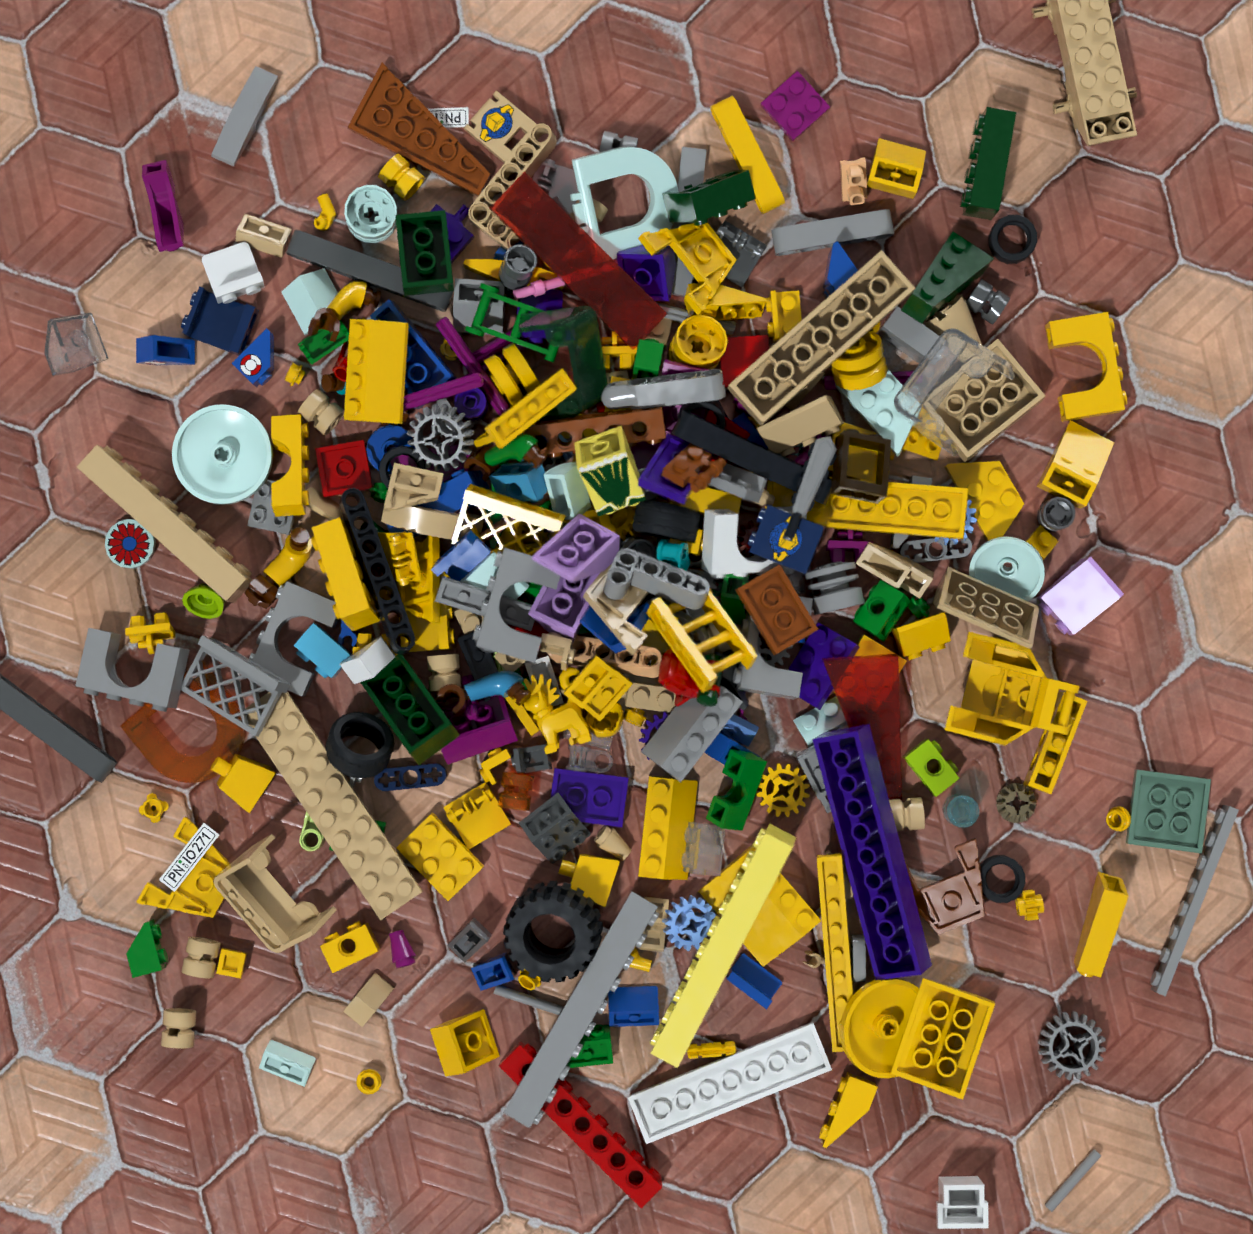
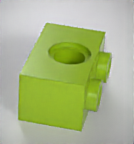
[903,738,960,797]

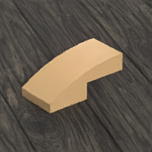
[639,897,669,952]

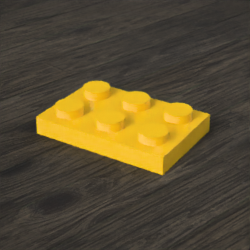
[396,813,484,901]

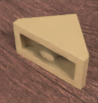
[343,972,394,1027]

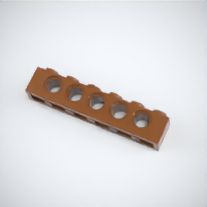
[521,407,667,461]

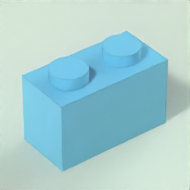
[294,623,352,679]

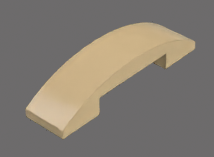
[381,499,484,539]

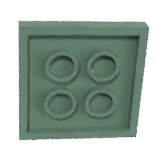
[1126,769,1211,854]

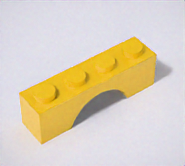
[271,414,310,517]

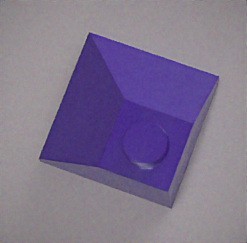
[617,245,676,301]

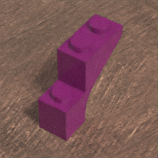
[142,160,184,252]

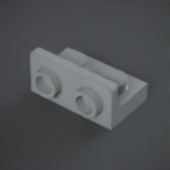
[710,463,767,503]

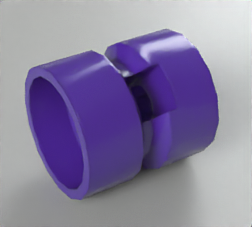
[454,388,488,422]

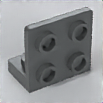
[519,793,591,864]

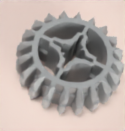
[407,404,475,471]
[1037,1011,1106,1080]

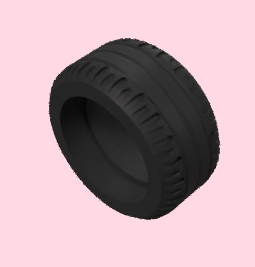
[632,500,701,543]
[326,712,394,779]

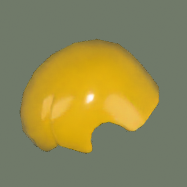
[585,702,624,738]

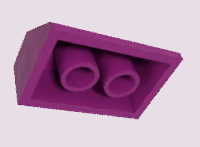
[441,695,518,765]

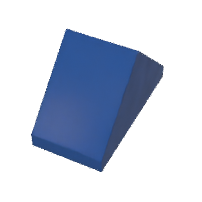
[471,952,516,991]

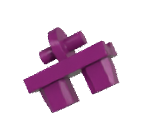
[826,530,873,565]

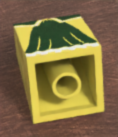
[574,426,646,516]

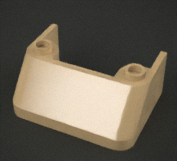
[214,834,336,953]

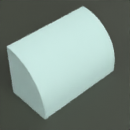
[543,462,591,520]

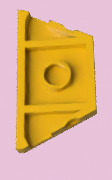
[944,461,1024,541]
[397,536,440,624]

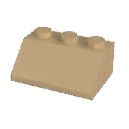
[757,395,844,457]

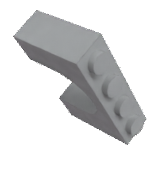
[472,548,560,663]
[249,581,339,696]
[733,596,813,700]
[75,628,190,712]

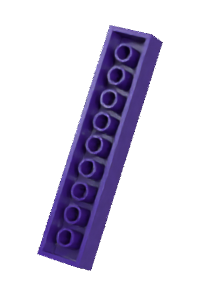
[812,724,932,980]

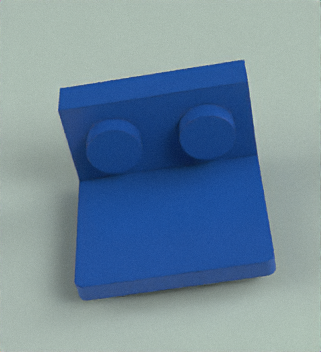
[580,603,650,653]

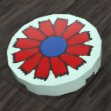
[105,519,156,569]

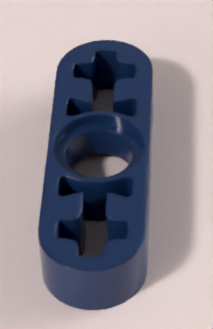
[374,763,447,791]

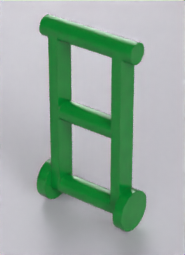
[465,283,570,362]

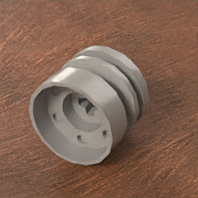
[805,561,865,615]

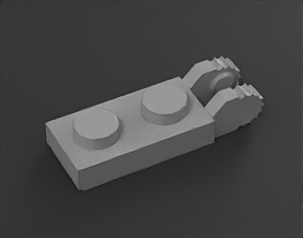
[796,745,831,814]

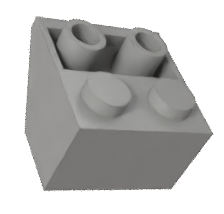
[453,278,506,335]

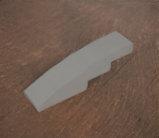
[212,66,278,167]

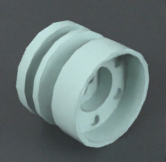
[344,185,397,243]

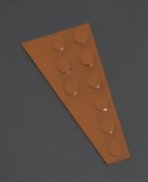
[348,62,491,196]

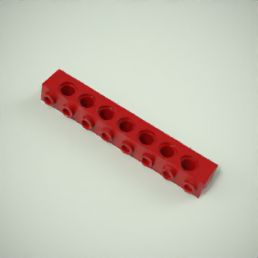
[499,1041,663,1209]

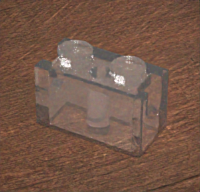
[682,822,725,876]

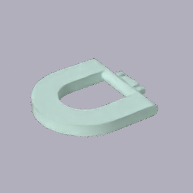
[570,147,678,264]

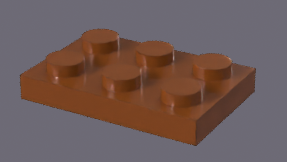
[735,564,818,655]

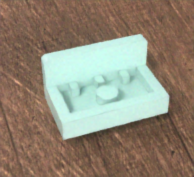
[793,696,853,748]

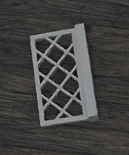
[181,635,291,737]

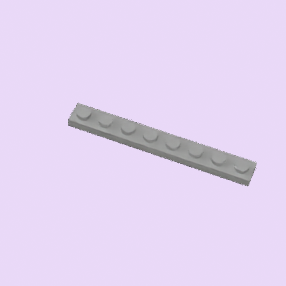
[1150,805,1239,996]

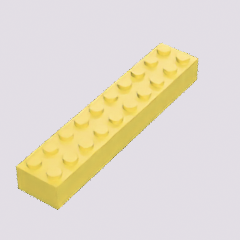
[650,823,796,1068]

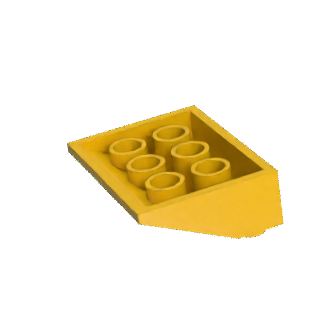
[698,843,821,967]
[891,978,995,1100]

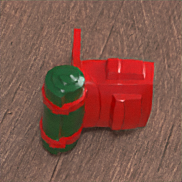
[658,649,724,707]

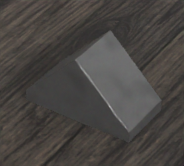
[447,917,492,963]

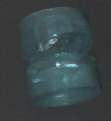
[942,794,979,828]

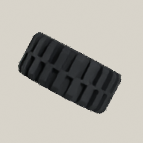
[503,881,603,983]

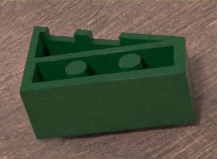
[662,170,756,226]

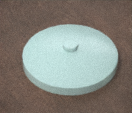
[172,404,273,505]

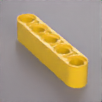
[710,95,785,214]

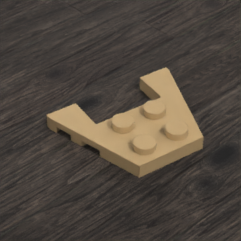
[583,564,674,655]

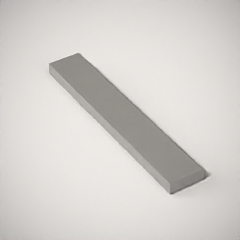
[671,147,707,297]

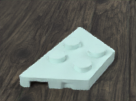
[835,370,921,457]

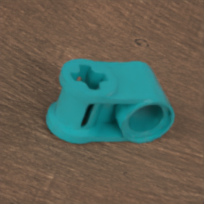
[657,539,691,571]

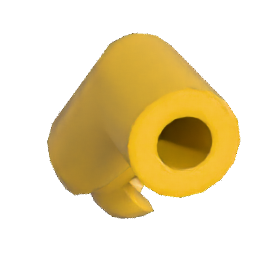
[314,194,336,231]
[629,946,652,972]

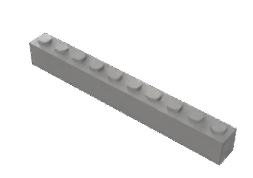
[503,892,659,1128]

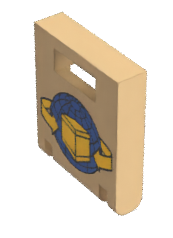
[464,91,537,163]

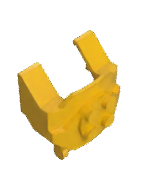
[944,632,1080,746]

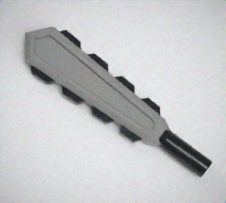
[783,436,837,541]

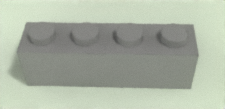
[641,685,743,783]

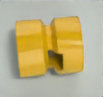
[378,153,425,201]

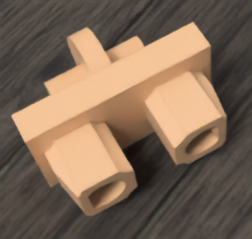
[840,157,867,205]

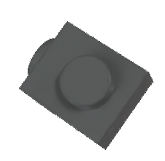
[511,744,552,774]

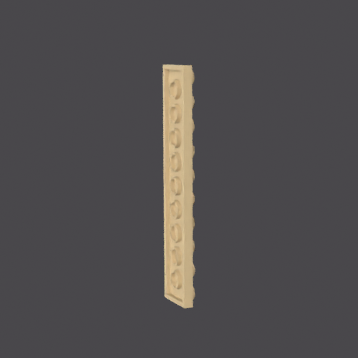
[239,692,423,920]

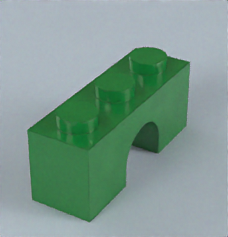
[706,749,767,831]

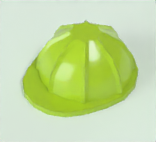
[182,583,224,619]

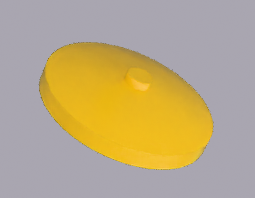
[840,978,919,1078]

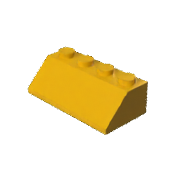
[344,319,409,424]
[638,776,698,880]

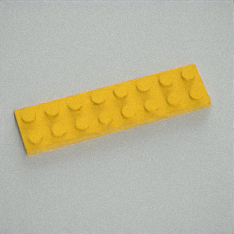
[765,477,969,540]

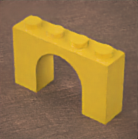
[1045,312,1127,422]

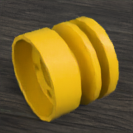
[668,315,728,370]

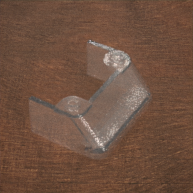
[894,329,1015,456]

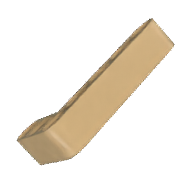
[468,123,557,250]

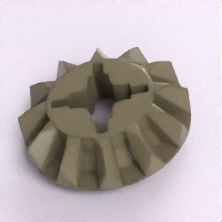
[996,783,1037,823]

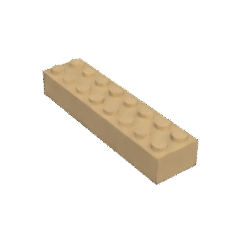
[727,250,915,426]
[77,445,253,603]

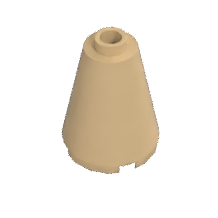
[922,295,984,365]

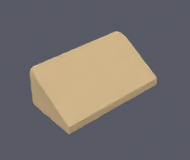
[236,214,292,258]
[307,487,346,524]

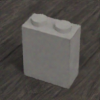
[878,306,946,368]

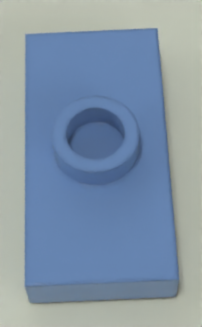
[720,714,759,747]

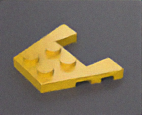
[638,223,736,315]
[136,816,230,918]

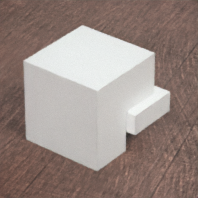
[936,1176,989,1229]

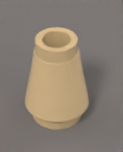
[594,825,632,861]

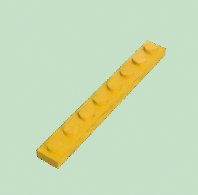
[817,854,853,1052]

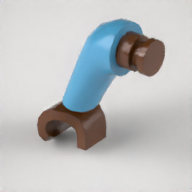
[436,670,531,718]

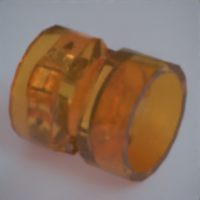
[498,772,534,811]

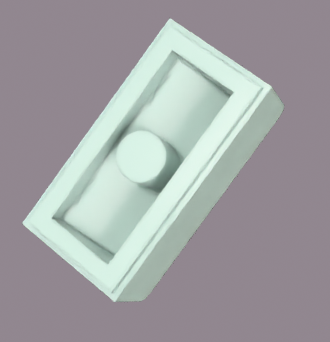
[259,1040,316,1087]

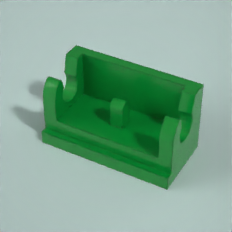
[298,320,349,365]

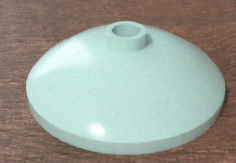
[969,537,1045,601]

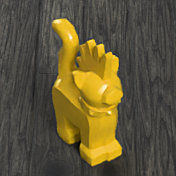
[524,667,592,754]

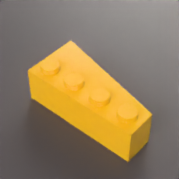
[311,517,380,631]

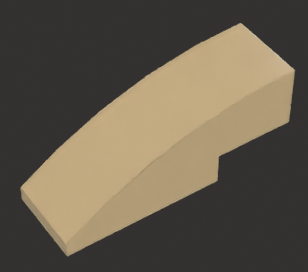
[855,542,934,598]

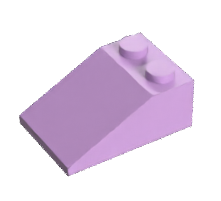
[532,513,620,583]

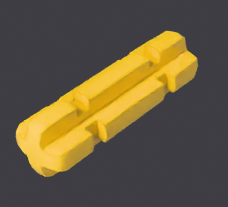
[687,1041,736,1059]

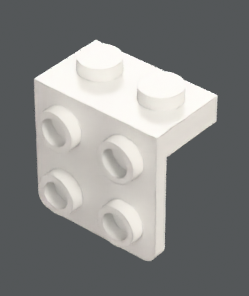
[202,242,265,304]

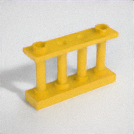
[646,588,758,693]

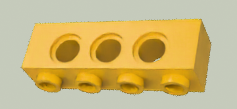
[1023,692,1087,795]

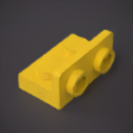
[765,290,802,343]

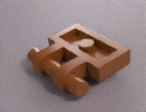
[662,443,726,493]

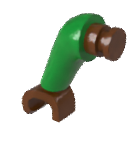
[464,433,548,482]

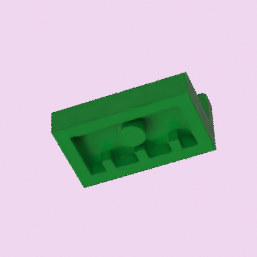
[567,1024,613,1068]

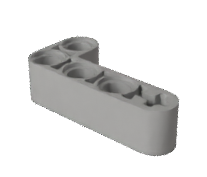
[604,548,710,610]

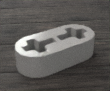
[851,934,866,982]

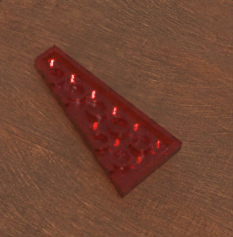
[822,654,902,800]

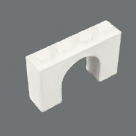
[701,506,807,578]

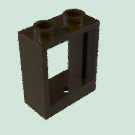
[831,429,891,504]

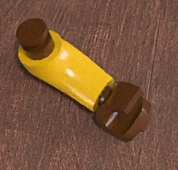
[308,281,381,342]
[245,527,312,609]

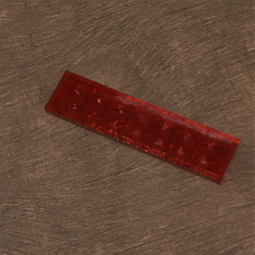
[489,171,667,350]

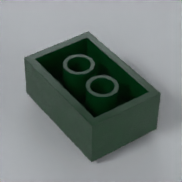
[395,210,454,296]

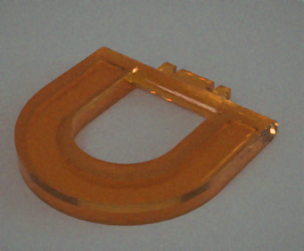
[120,661,245,783]

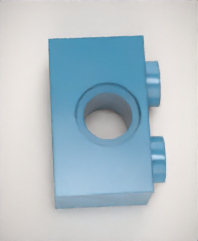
[489,462,548,503]

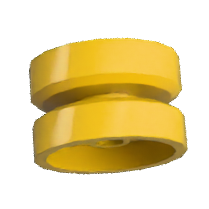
[831,331,888,390]
[484,342,540,406]

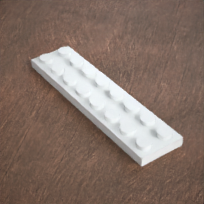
[628,1022,832,1144]

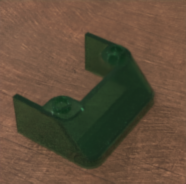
[519,306,608,422]

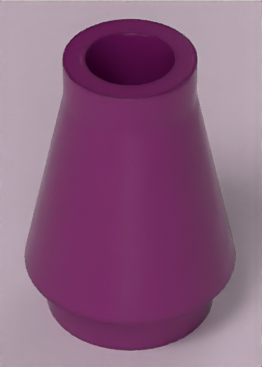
[389,930,416,969]

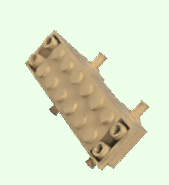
[1032,0,1137,146]

